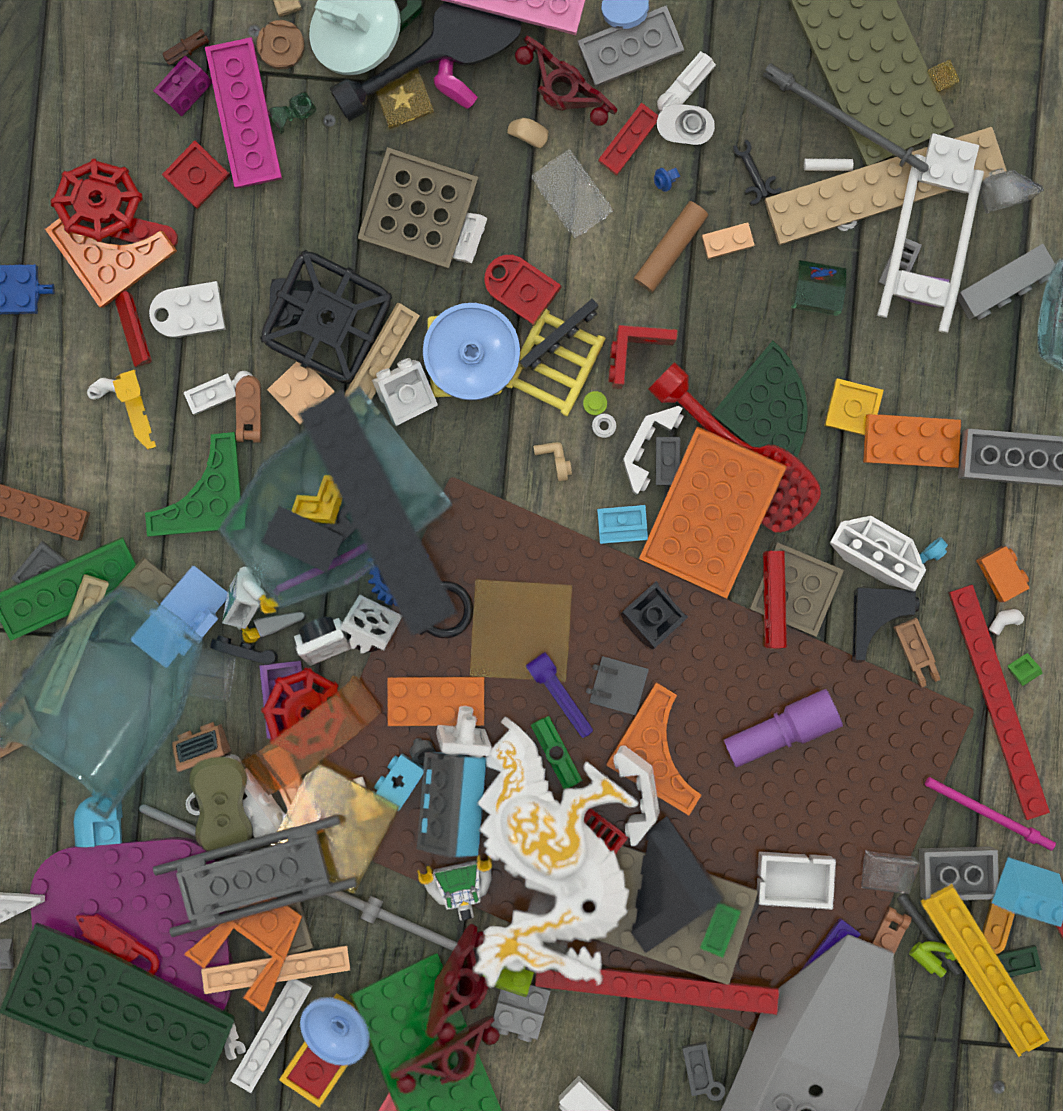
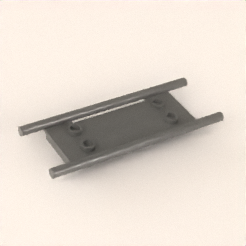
[153,815,358,937]

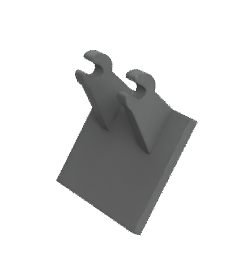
[586,656,649,715]

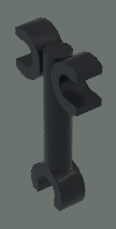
[733,140,782,206]

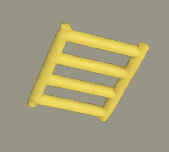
[505,309,606,416]

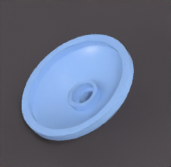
[300,998,369,1065]

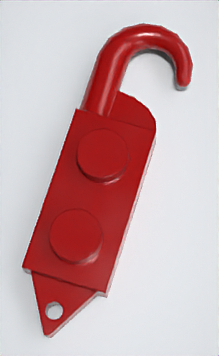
[75,913,159,975]

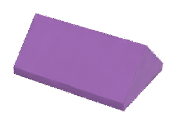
[260,661,307,738]

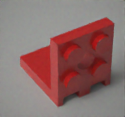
[608,325,677,389]

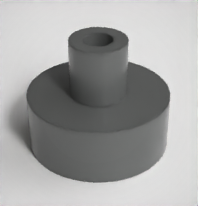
[410,738,436,763]

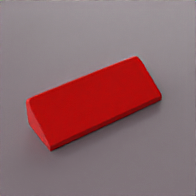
[115,291,152,367]

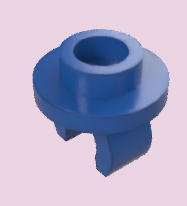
[654,168,680,192]

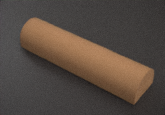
[633,201,708,293]

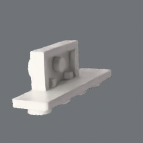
[243,766,294,843]

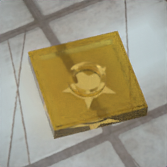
[376,68,434,129]

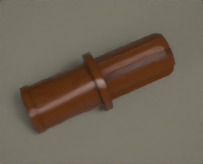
[162,29,209,65]

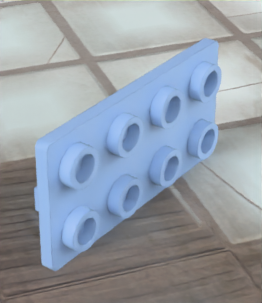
[131,566,227,667]

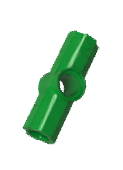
[530,715,582,790]

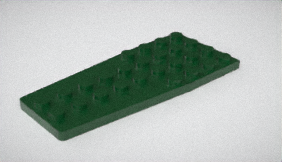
[0,922,235,1084]

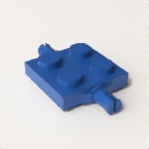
[0,265,55,314]

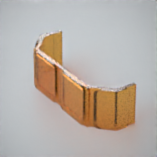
[241,674,381,795]

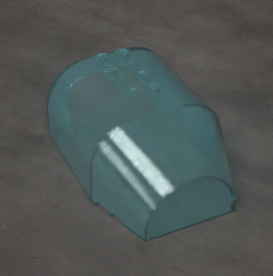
[218,386,454,608]
[0,585,204,821]

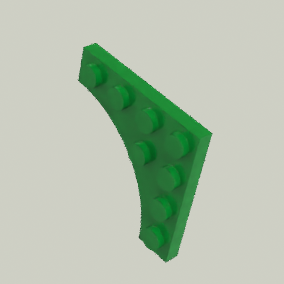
[145,432,244,537]

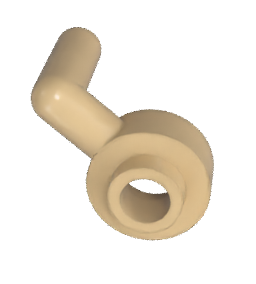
[533,442,572,482]

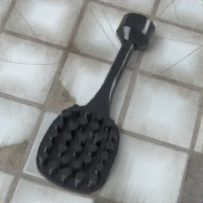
[329,1,521,122]

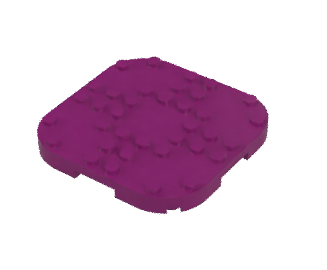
[30,837,232,1010]

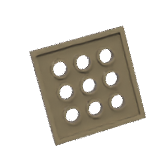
[358,147,479,269]

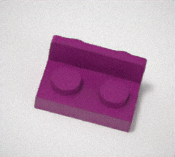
[153,56,212,116]

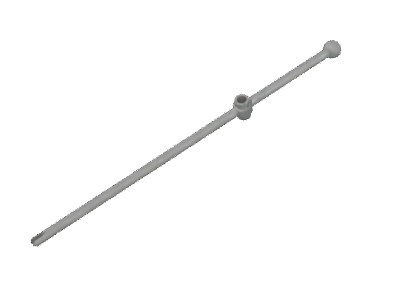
[139,804,481,964]

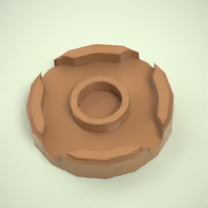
[257,20,305,69]

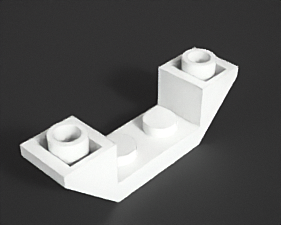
[622,406,684,495]
[614,745,660,846]

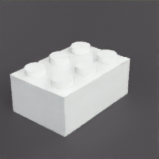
[756,852,836,909]

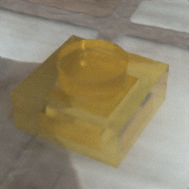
[927,60,960,92]

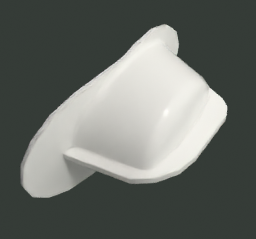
[657,104,715,145]

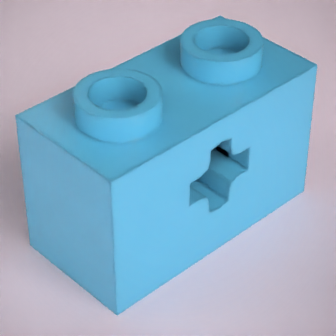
[374,753,424,812]

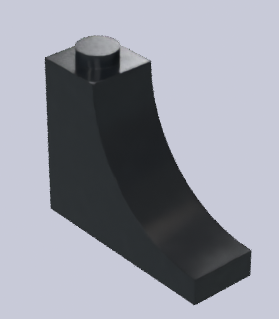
[852,588,919,663]

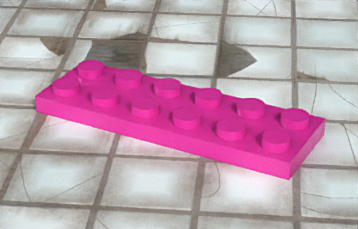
[205,37,282,189]

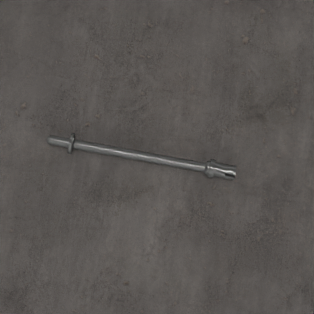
[763,63,929,172]

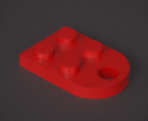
[484,255,562,326]

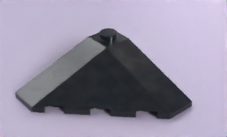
[631,816,725,953]

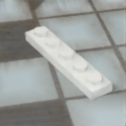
[230,979,312,1093]

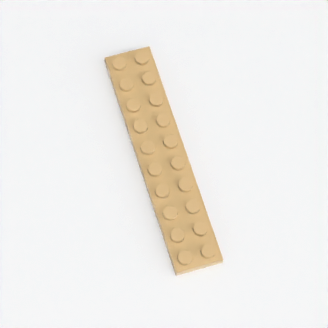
[764,127,1007,245]

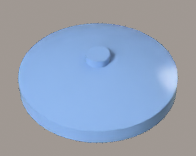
[423,303,520,400]

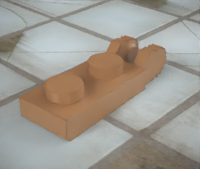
[893,617,940,688]

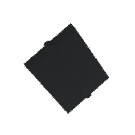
[262,506,344,573]

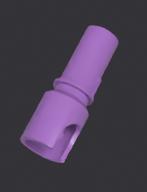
[723,689,843,768]

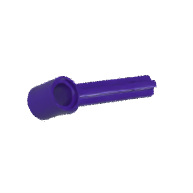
[525,652,593,738]

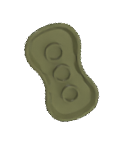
[189,757,253,851]

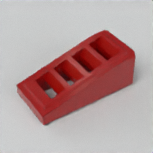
[584,808,628,855]

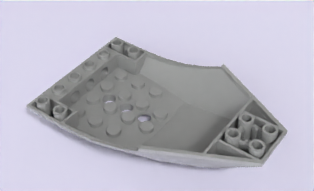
[721,934,900,1111]

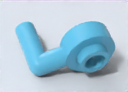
[920,537,948,564]

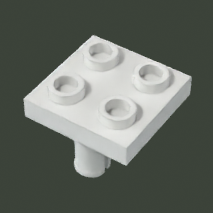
[436,706,491,758]

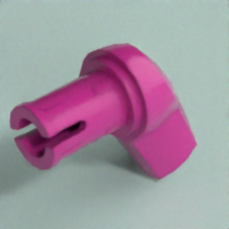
[434,59,477,109]

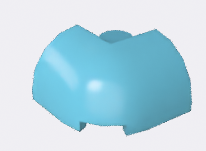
[73,793,123,847]

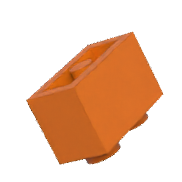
[976,546,1030,602]

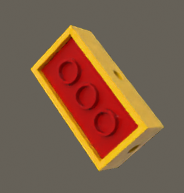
[279,993,355,1107]

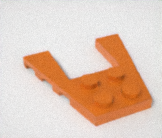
[185,897,303,1012]

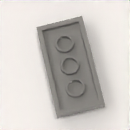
[577,6,684,87]

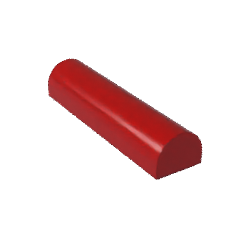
[763,551,787,648]

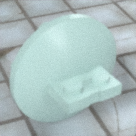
[309,0,400,75]

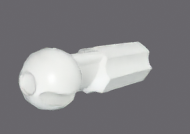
[657,51,716,112]

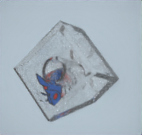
[979,168,1044,214]

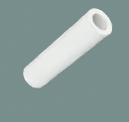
[804,159,853,171]

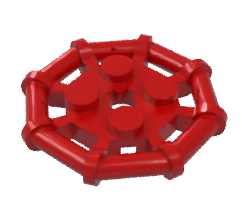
[51,159,143,242]
[261,667,347,759]

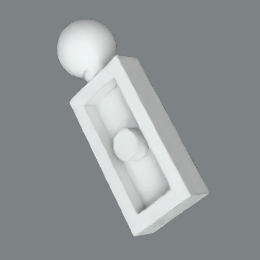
[184,371,252,415]

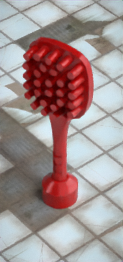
[648,362,821,532]

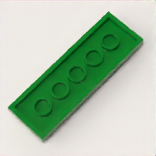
[0,537,137,641]

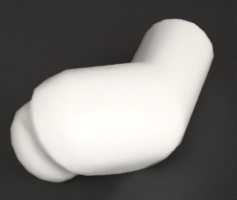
[87,378,115,400]
[988,609,1024,636]

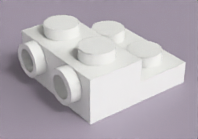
[372,358,438,426]

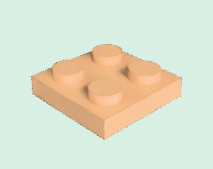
[267,362,335,425]

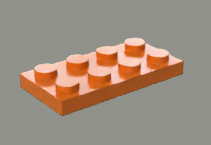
[863,414,961,468]
[387,677,484,726]

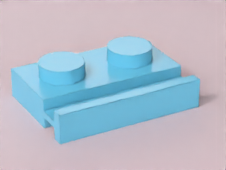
[597,505,648,544]

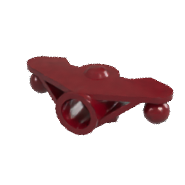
[515,36,618,126]
[426,924,488,1042]
[390,1016,500,1094]

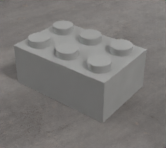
[919,846,999,900]

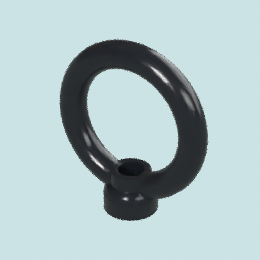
[419,581,473,639]

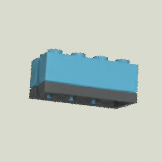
[417,752,486,857]

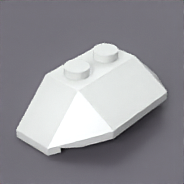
[830,516,926,591]

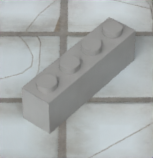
[957,244,1056,320]

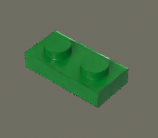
[700,902,741,958]

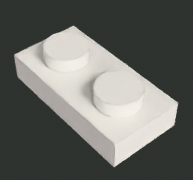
[452,213,487,263]

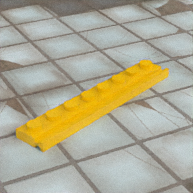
[921,884,1050,1057]

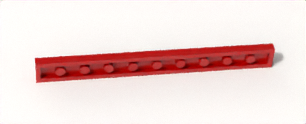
[948,585,1050,820]
[535,968,779,1015]

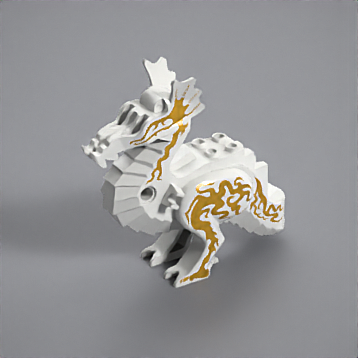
[474,717,638,987]

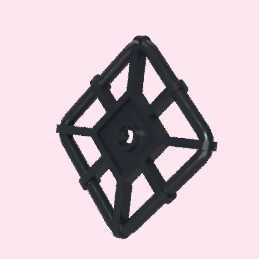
[260,250,393,385]

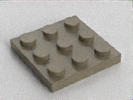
[749,542,844,637]

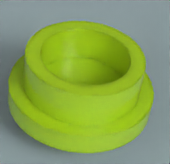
[583,391,607,415]

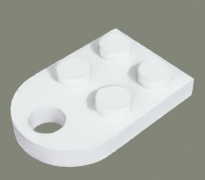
[149,281,226,338]

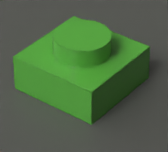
[1007,653,1043,686]

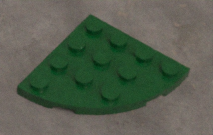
[711,340,808,457]

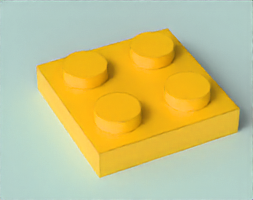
[824,379,883,436]

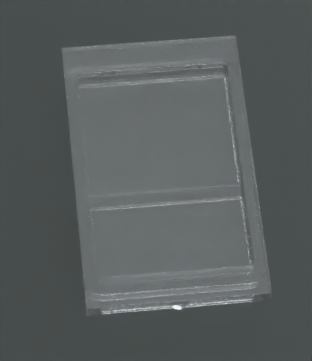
[531,149,614,239]

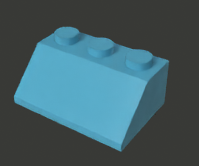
[992,857,1063,927]

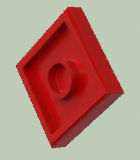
[162,141,230,209]

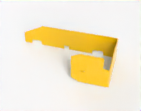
[112,370,156,449]

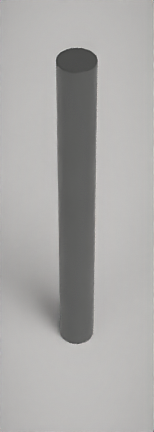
[897,893,962,976]

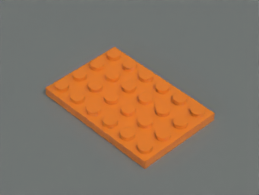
[639,427,787,599]

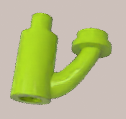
[909,941,956,978]

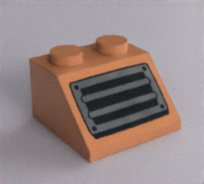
[172,722,231,772]

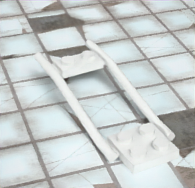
[878,134,984,333]

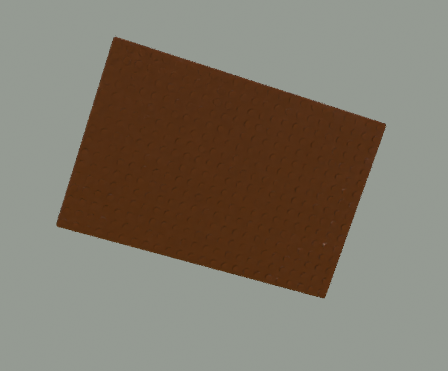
[309,477,974,1032]

